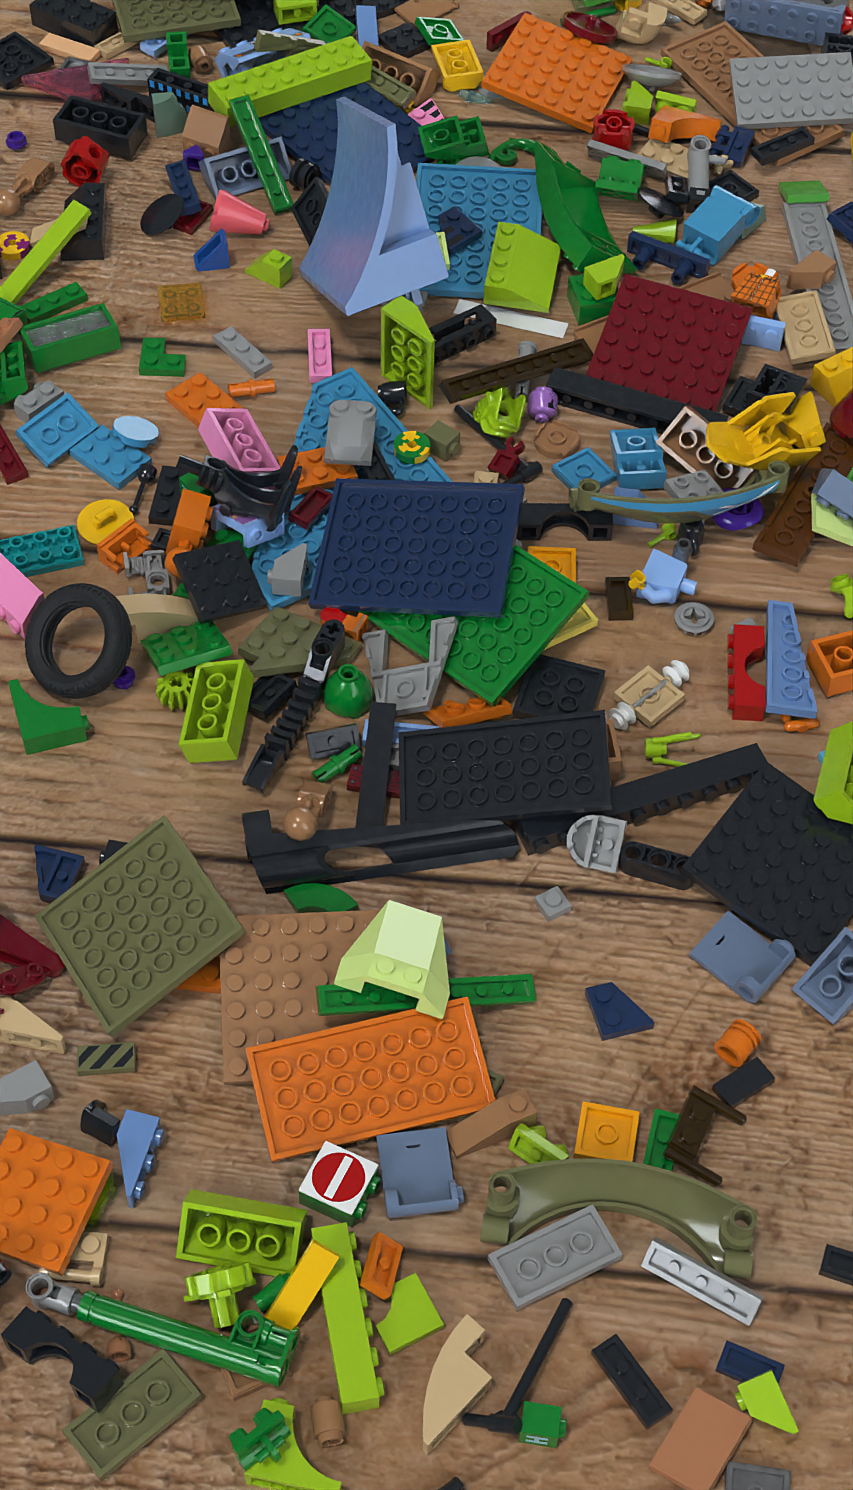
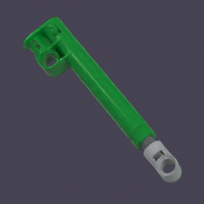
[25,1273,300,1387]

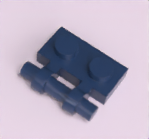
[709,125,755,168]

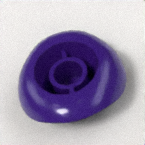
[712,488,765,531]

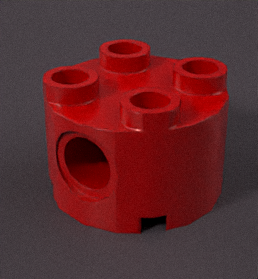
[592,109,635,151]
[60,136,109,187]

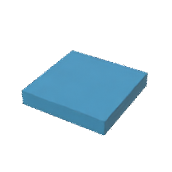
[551,447,617,489]

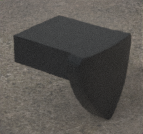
[80,1099,120,1146]

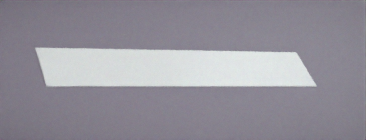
[453,299,568,338]

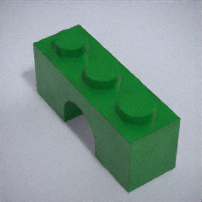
[166,31,191,79]

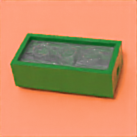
[19,303,121,373]

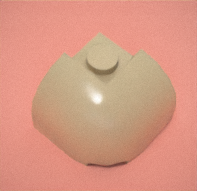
[616,2,667,44]

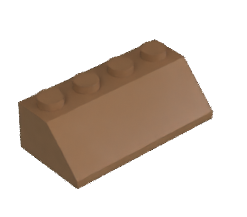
[362,41,441,107]
[656,406,758,489]

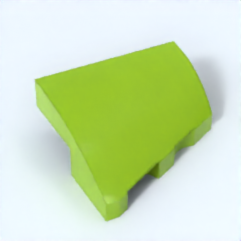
[633,219,677,243]

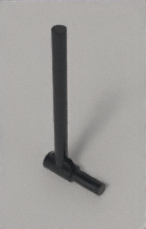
[454,404,543,484]
[462,1298,573,1435]

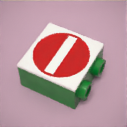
[298,1141,381,1228]

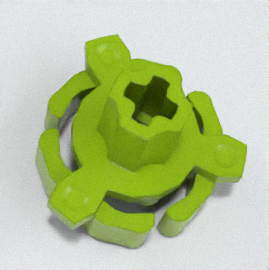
[183,1261,257,1328]

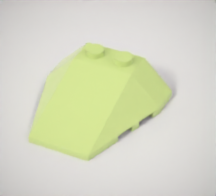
[334,900,450,1019]

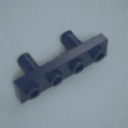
[627,231,710,285]

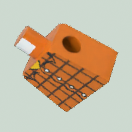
[731,269,781,319]

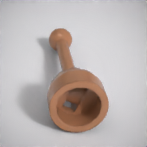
[106,1289,132,1362]

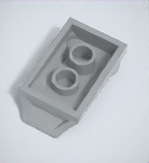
[324,400,377,466]

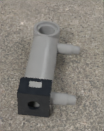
[686,135,726,213]

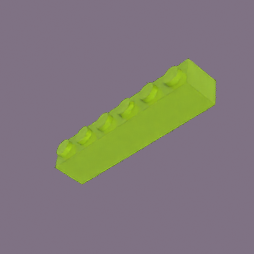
[311,1222,384,1415]

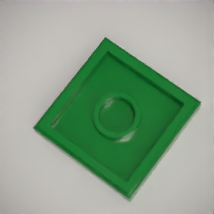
[302,4,357,44]
[415,17,464,46]

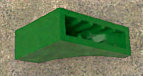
[8,679,90,755]

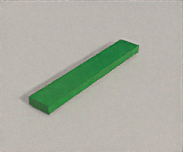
[228,95,294,215]

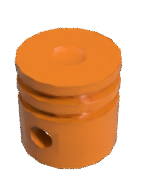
[714,1019,762,1067]

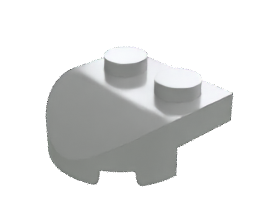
[567,815,628,873]

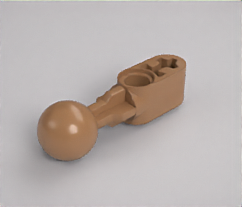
[0,156,55,216]
[283,780,333,841]

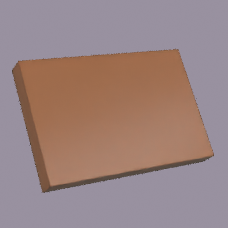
[649,1387,752,1490]

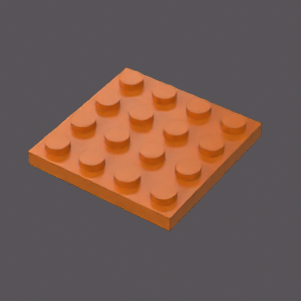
[0,1128,114,1276]

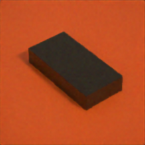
[605,577,634,621]

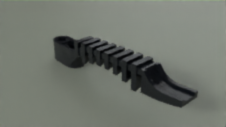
[242,619,345,793]

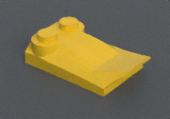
[431,40,484,92]

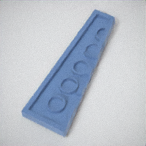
[765,600,817,719]

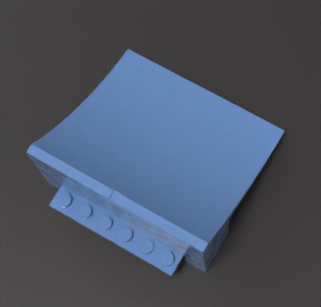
[299,97,449,316]

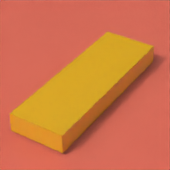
[264,1239,339,1330]

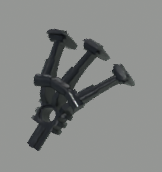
[176,445,302,532]

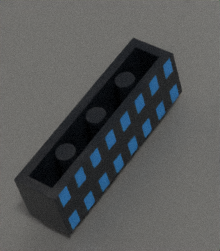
[147,68,215,112]

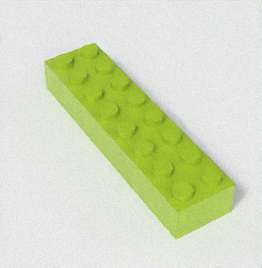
[208,36,372,127]

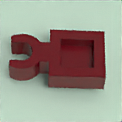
[487,437,525,479]

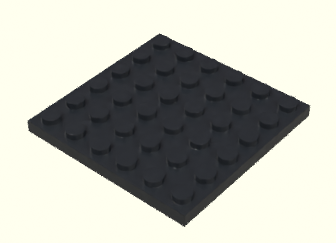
[680,761,853,967]

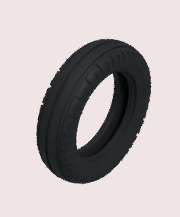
[25,583,132,699]

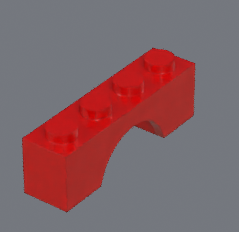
[727,624,766,722]

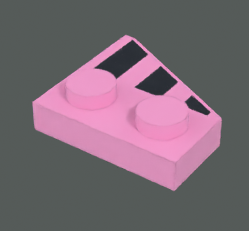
[407,98,444,126]

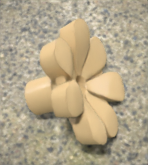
[709,155,734,176]

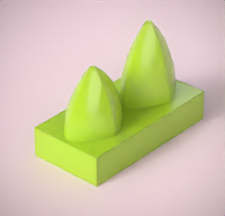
[655,90,697,113]
[508,1123,569,1164]

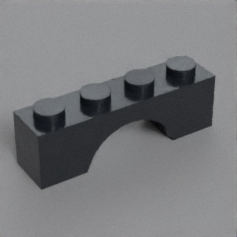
[516,503,613,541]
[1,1306,124,1413]

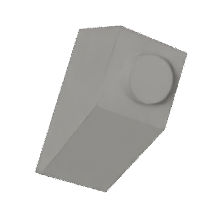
[267,543,308,597]

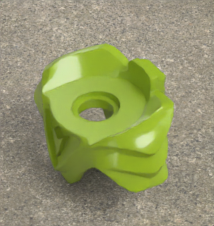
[472,387,527,438]

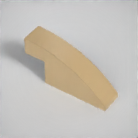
[116,594,198,643]
[422,1314,492,1456]

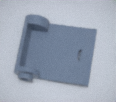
[689,910,796,1003]
[376,1127,464,1218]

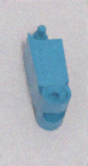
[675,185,761,267]

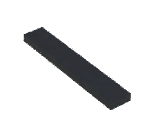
[355,702,397,848]

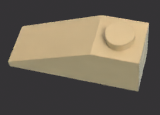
[0,996,66,1055]

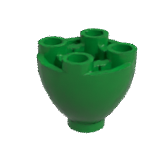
[323,664,374,719]

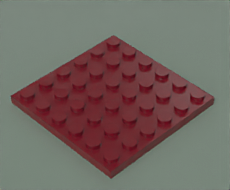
[585,274,753,412]

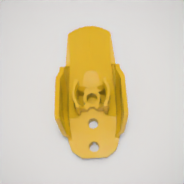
[706,392,822,470]

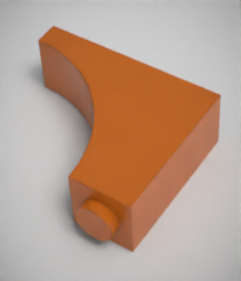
[648,105,722,143]

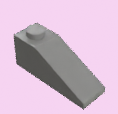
[0,1060,55,1115]

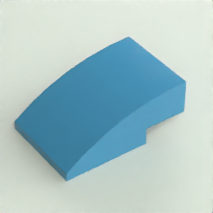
[609,428,667,489]

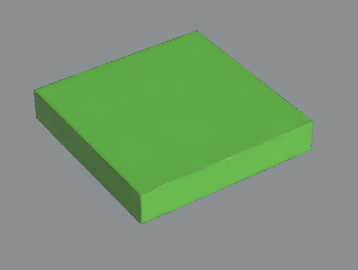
[778,180,829,204]

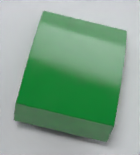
[418,115,490,160]

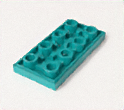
[0,525,85,577]

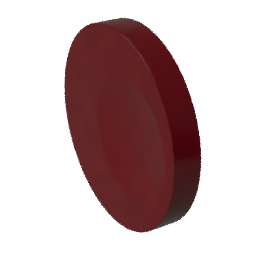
[561,11,617,44]

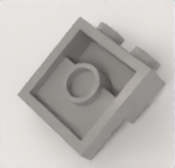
[13,380,64,423]

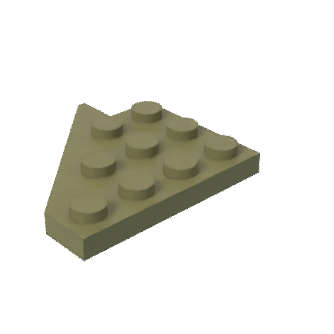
[238,607,362,678]

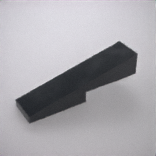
[100,82,155,123]

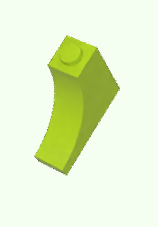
[244,1398,342,1490]

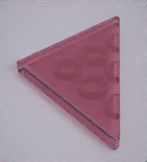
[21,58,129,101]

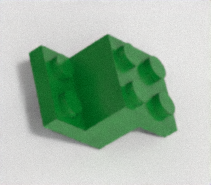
[595,155,645,202]

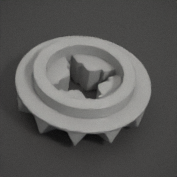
[674,602,714,636]

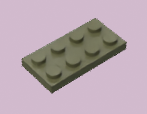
[62,1349,202,1482]

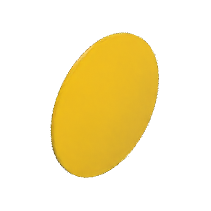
[77,499,134,545]

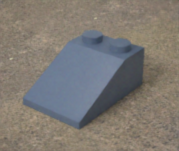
[792,927,853,1025]

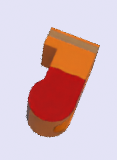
[320,607,369,642]

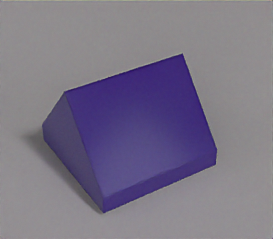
[183,144,204,172]

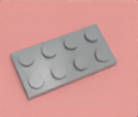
[488,1204,623,1311]

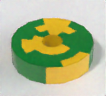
[393,431,430,464]

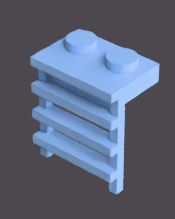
[741,313,786,351]

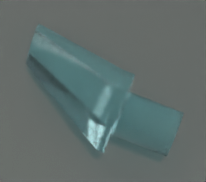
[459,89,492,104]

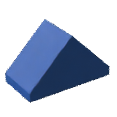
[193,228,229,272]

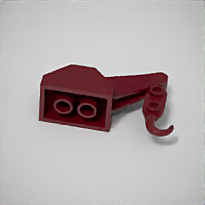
[0,914,65,1014]

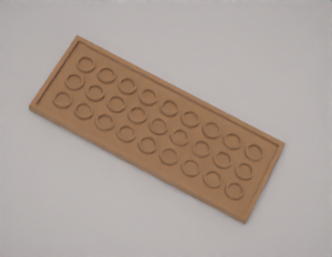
[661,21,844,167]

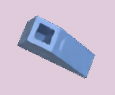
[117,1109,165,1208]

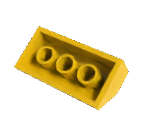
[810,347,853,408]

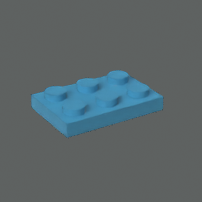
[15,392,99,468]
[69,425,152,490]

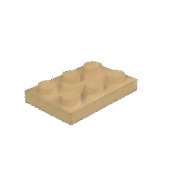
[638,139,689,184]

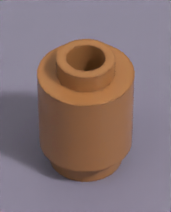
[188,45,213,74]
[310,1396,345,1447]

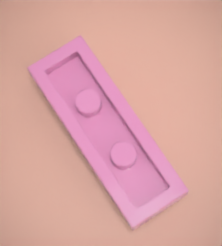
[308,329,332,383]

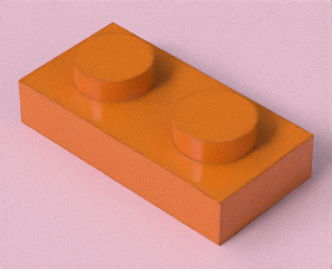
[360,1231,403,1300]

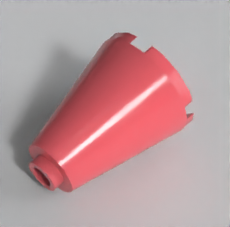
[209,189,270,235]

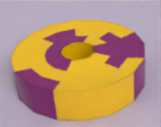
[0,231,30,261]

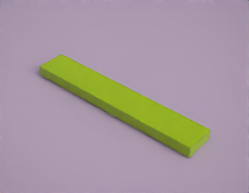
[0,200,92,304]

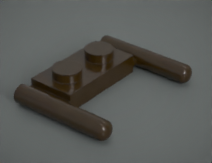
[663,1085,747,1187]

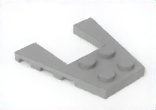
[362,616,458,716]

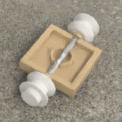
[609,660,689,730]

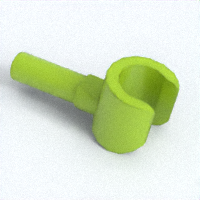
[645,57,672,68]
[647,523,677,548]

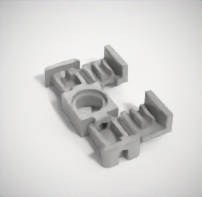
[123,550,170,595]

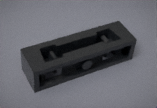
[429,304,497,365]

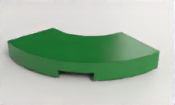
[284,883,358,913]

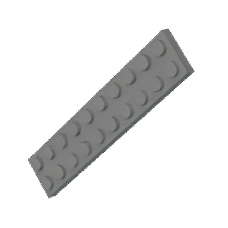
[782,202,853,354]

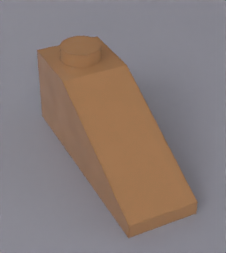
[446,1088,537,1159]

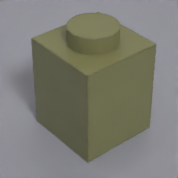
[424,420,461,462]

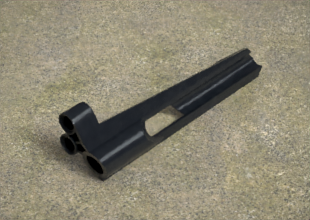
[242,810,520,894]

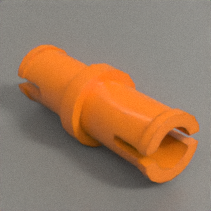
[228,378,275,398]

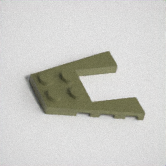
[254,30,326,57]

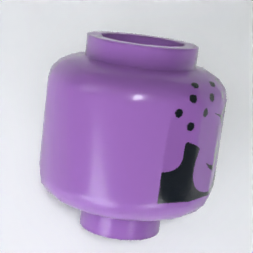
[527,387,558,422]

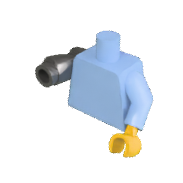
[629,538,698,604]

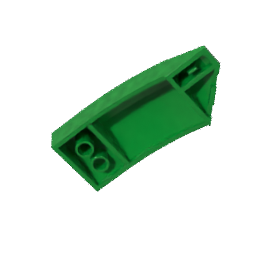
[534,140,637,273]

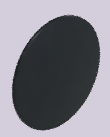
[639,188,684,219]
[140,194,184,235]

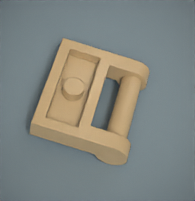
[39,1231,109,1287]

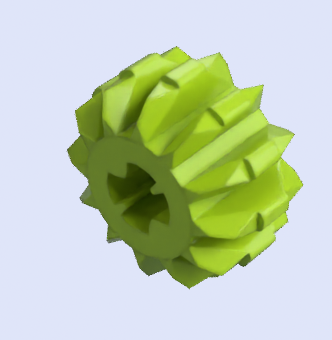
[156,669,194,711]

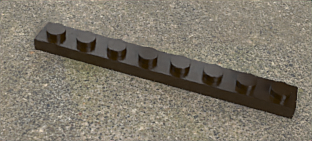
[439,338,594,404]

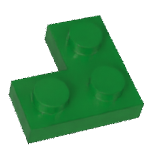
[139,337,186,377]

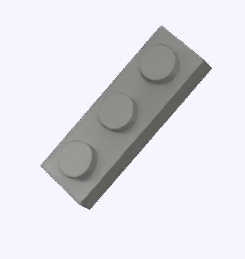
[213,326,272,379]

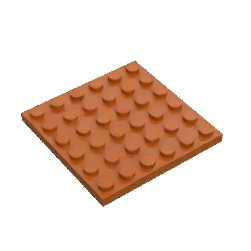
[481,13,633,134]

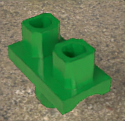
[229,1408,291,1471]

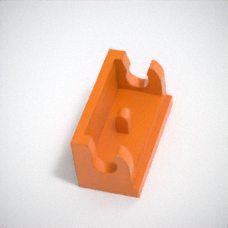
[97,518,151,574]

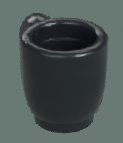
[378,381,407,417]
[677,520,704,557]

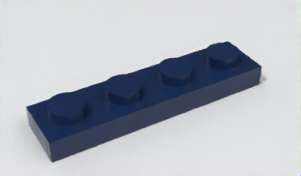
[165,159,202,216]

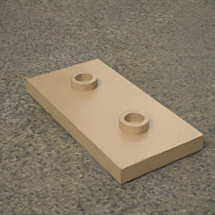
[775,290,836,365]

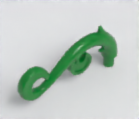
[488,138,535,165]

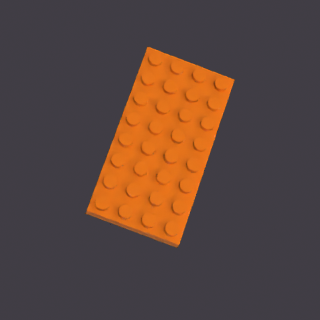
[245,996,495,1163]

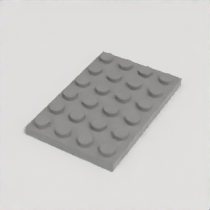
[729,52,853,129]

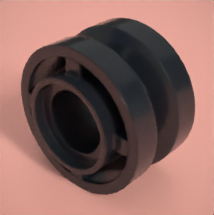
[289,158,320,191]

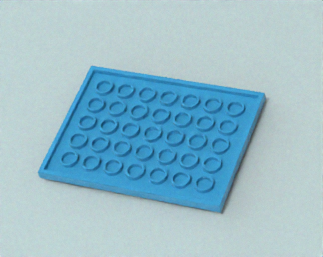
[416,163,542,298]

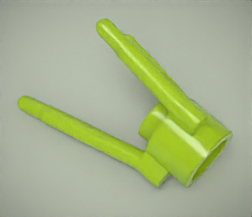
[645,732,701,767]

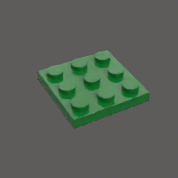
[140,621,232,676]

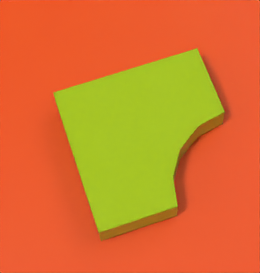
[376,1273,444,1356]

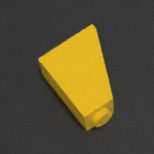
[776,391,826,449]

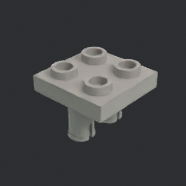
[663,470,723,524]

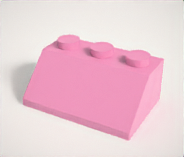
[0,553,44,639]

